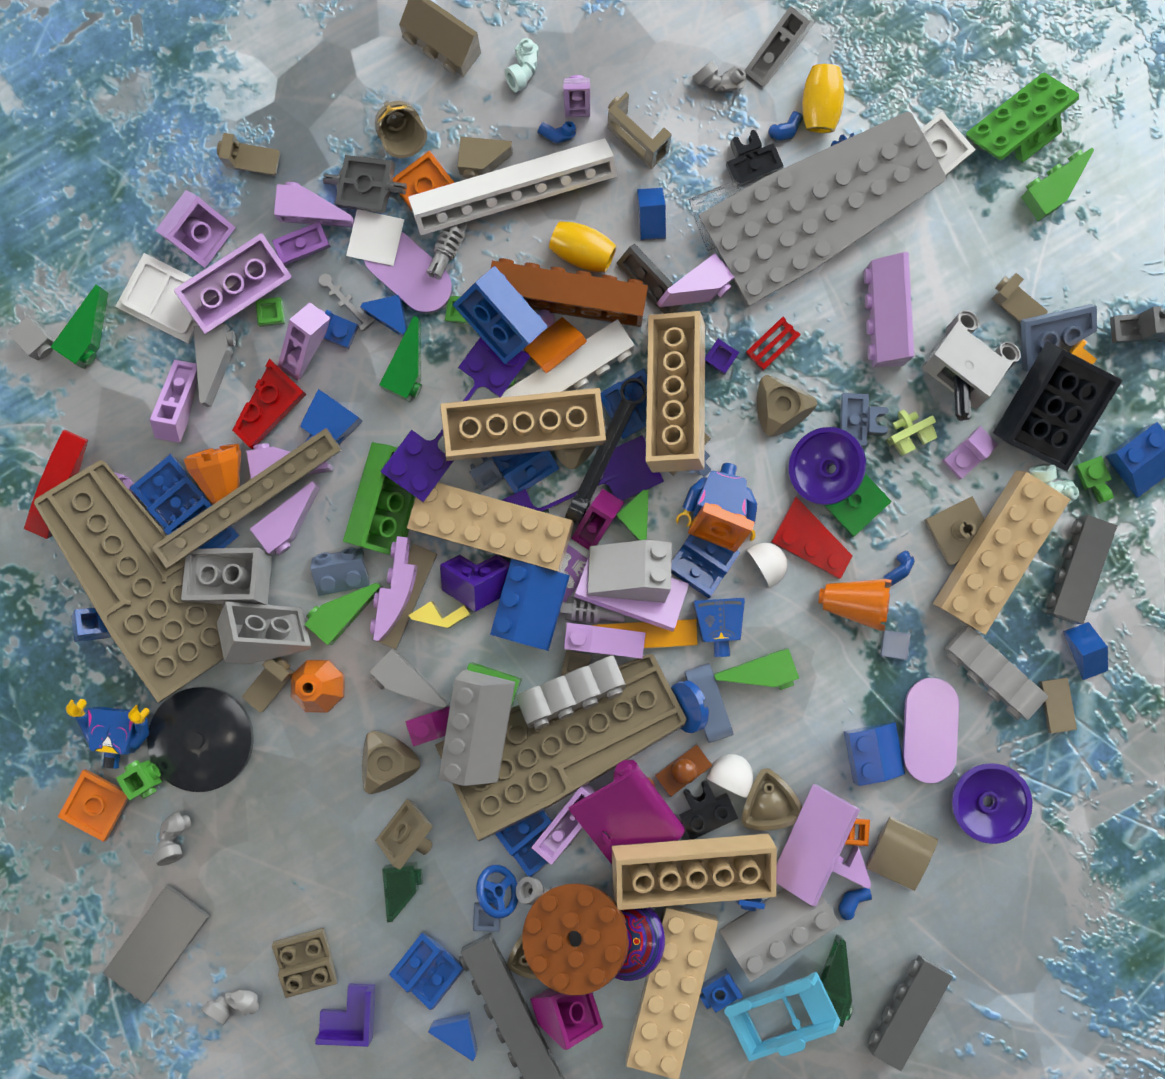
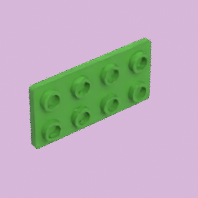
[966,72,1079,163]

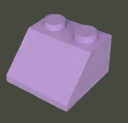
[155,190,236,268]

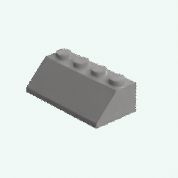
[438,669,515,786]
[719,888,841,982]

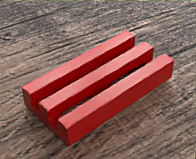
[746,317,801,371]

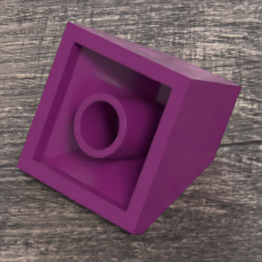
[530,988,603,1050]

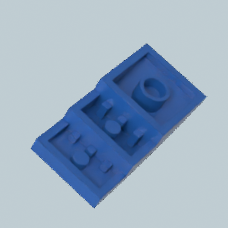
[130,453,239,549]
[495,809,572,877]

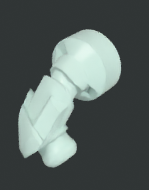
[505,38,539,93]
[1029,464,1079,505]

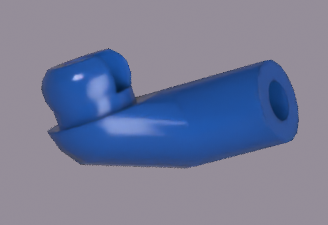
[768,111,803,141]
[537,121,576,144]
[883,550,915,586]

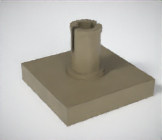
[924,496,985,566]
[375,799,433,869]

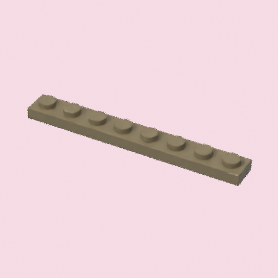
[152,428,342,569]

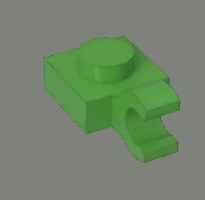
[1075,455,1114,504]

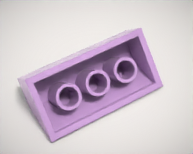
[174,233,292,334]
[863,252,914,367]

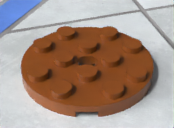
[522,883,629,995]

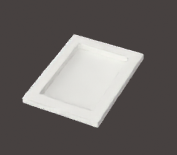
[115,253,198,344]

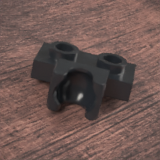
[726,130,784,188]
[679,780,739,840]

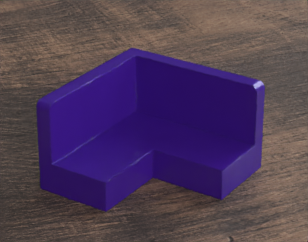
[440,554,510,612]
[315,983,376,1047]

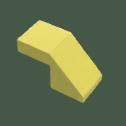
[409,601,472,628]

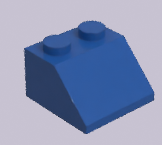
[1105,422,1165,498]
[843,722,905,786]

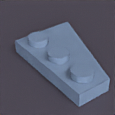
[1021,304,1097,372]

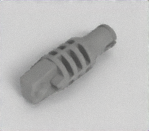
[426,221,469,280]
[560,597,625,624]

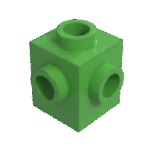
[116,760,163,801]

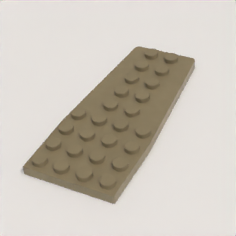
[34,460,224,704]
[435,654,686,842]

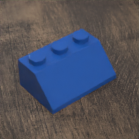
[453,266,548,364]
[490,559,570,651]

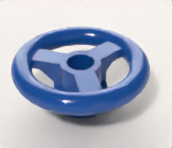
[476,865,518,919]

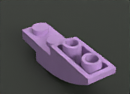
[370,536,418,641]

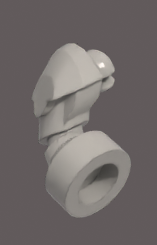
[692,60,746,92]
[154,811,191,866]
[516,877,552,905]
[202,990,259,1025]

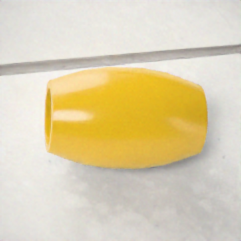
[802,64,845,133]
[549,221,617,272]

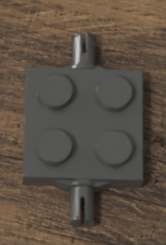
[323,155,407,213]

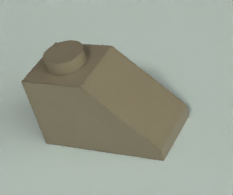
[457,137,513,179]

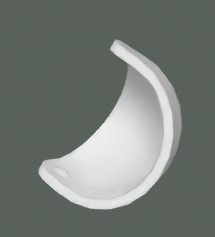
[746,543,787,588]
[707,754,753,798]

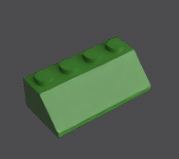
[343,442,416,556]

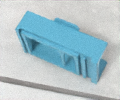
[725,972,840,1062]

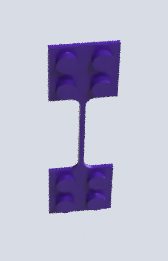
[380,337,531,502]
[499,435,664,557]

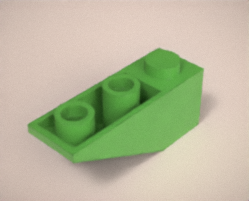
[1021,148,1094,222]

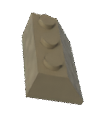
[399,0,481,77]

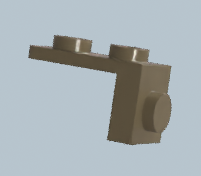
[217,133,280,176]
[992,273,1048,323]
[242,657,294,713]

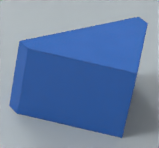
[637,187,666,241]
[360,295,408,337]
[1063,622,1108,680]
[428,1012,478,1061]

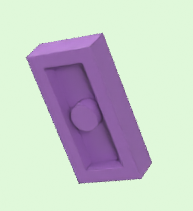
[272,221,331,266]

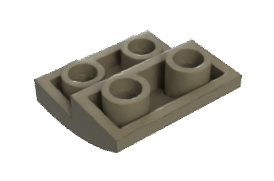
[866,817,938,891]
[272,928,337,998]

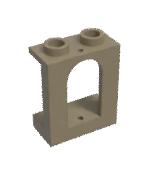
[608,92,672,169]

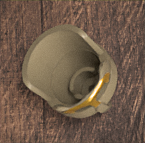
[375,101,427,158]

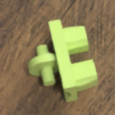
[886,409,937,456]

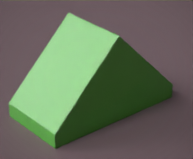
[616,490,649,540]

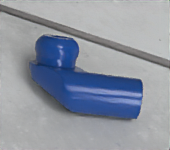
[838,887,872,920]

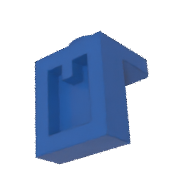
[323,310,359,349]

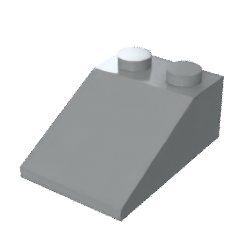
[587,540,672,603]
[181,548,272,605]
[217,601,311,664]

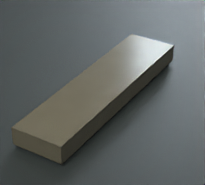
[372,544,438,649]

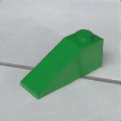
[51,284,108,369]
[379,316,422,402]

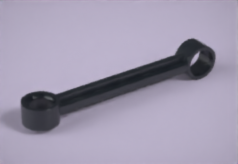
[565,378,647,524]

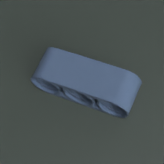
[684,663,734,743]

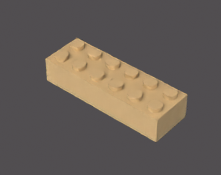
[646,311,705,473]
[440,388,606,461]
[932,470,1071,635]
[407,483,574,572]
[612,834,777,910]
[626,905,718,1079]

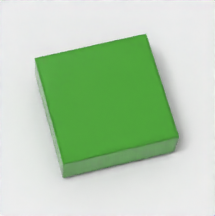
[255,297,285,327]

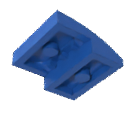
[600,369,647,439]
[492,451,560,494]
[671,534,740,598]
[389,933,464,1010]

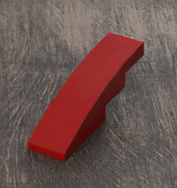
[24,430,88,539]

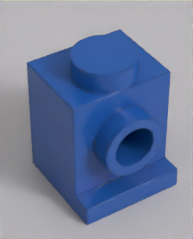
[700,968,743,1013]

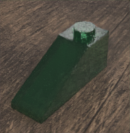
[820,934,853,1027]

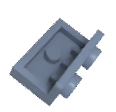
[311,547,370,596]

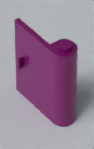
[569,760,685,864]

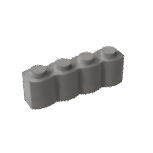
[944,626,1048,720]
[516,655,626,730]

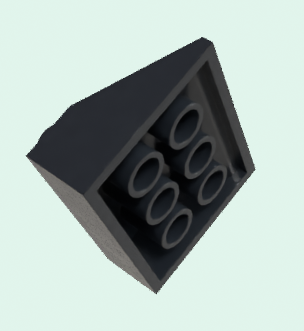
[993,341,1123,472]

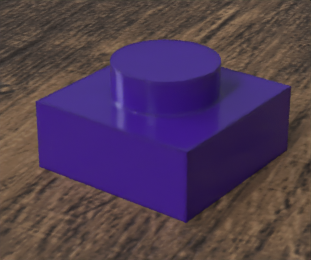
[705,338,739,375]

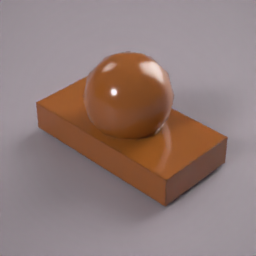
[655,744,713,797]

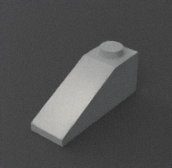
[744,5,816,87]
[194,323,236,407]
[369,649,450,708]

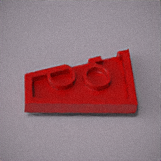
[232,358,307,450]
[771,497,853,579]

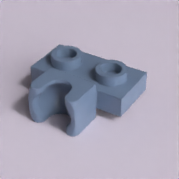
[840,393,889,447]

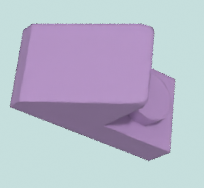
[942,426,998,480]
[833,845,871,889]

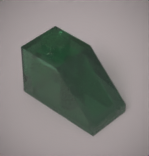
[382,862,423,923]

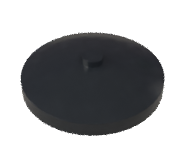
[147,687,254,792]

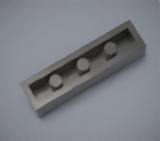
[1045,515,1118,624]
[868,955,953,1071]

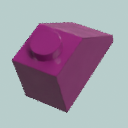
[571,489,624,550]
[405,706,450,747]

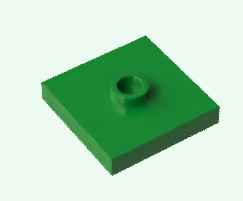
[823,473,892,537]

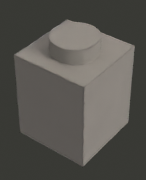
[8,316,55,360]

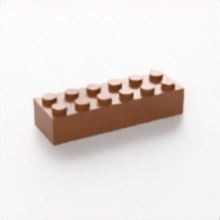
[491,258,648,327]

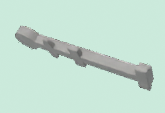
[319,274,376,331]

